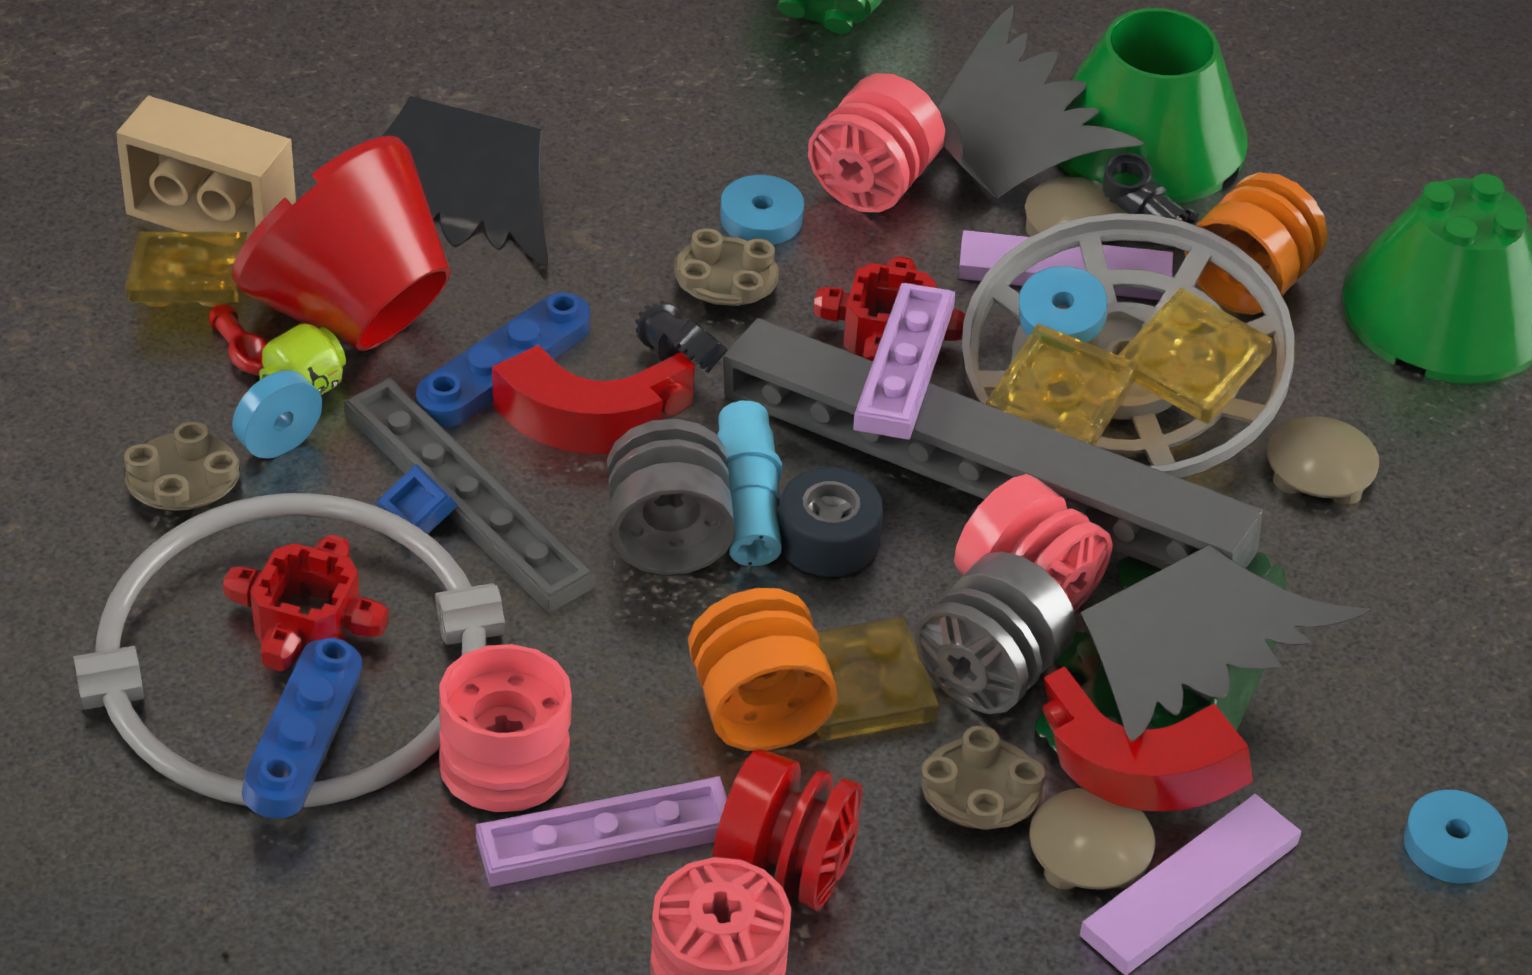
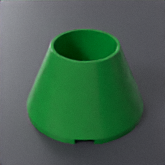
[1059,8,1248,204]

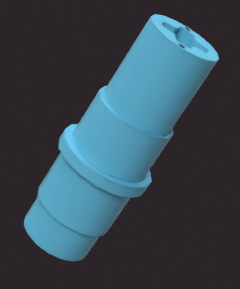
[717,401,782,566]

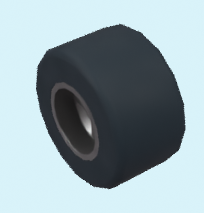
[778,467,883,577]

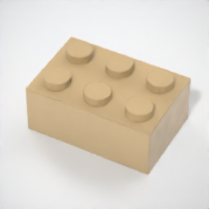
[116,95,296,250]

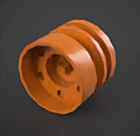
[1184,172,1328,315]
[688,588,838,751]

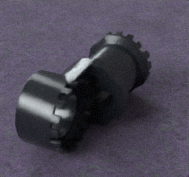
[1102,152,1199,250]
[635,301,728,373]

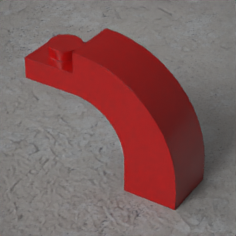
[492,345,695,454]
[1043,666,1253,811]

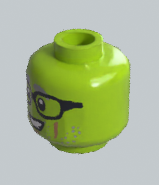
[259,323,346,395]

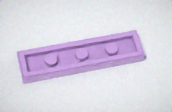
[958,230,1173,300]
[853,283,955,440]
[476,777,727,887]
[1080,794,1301,975]

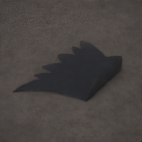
[382,96,548,267]

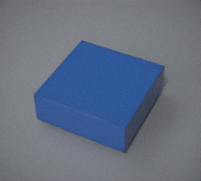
[375,464,458,534]

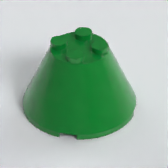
[1341,174,1532,383]

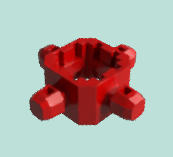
[813,256,966,361]
[223,534,389,671]

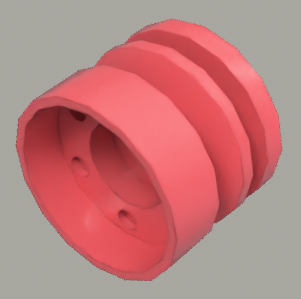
[808,73,945,213]
[954,474,1113,613]
[439,644,572,812]
[650,857,791,975]

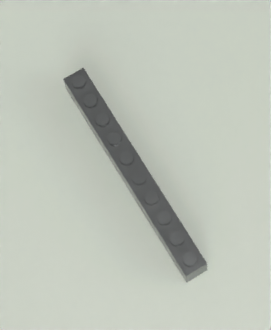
[723,318,1263,569]

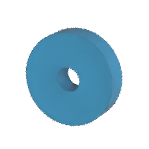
[720,175,804,245]
[1019,266,1107,349]
[232,370,322,459]
[1403,790,1508,884]

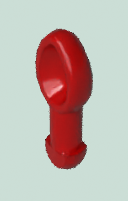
[209,304,268,376]

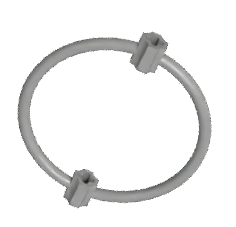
[73,493,505,808]

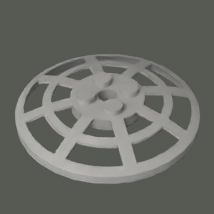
[962,213,1295,478]

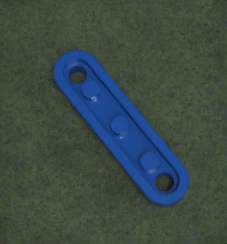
[416,292,590,427]
[242,638,362,818]

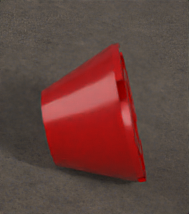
[231,136,451,351]

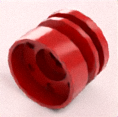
[712,749,863,911]

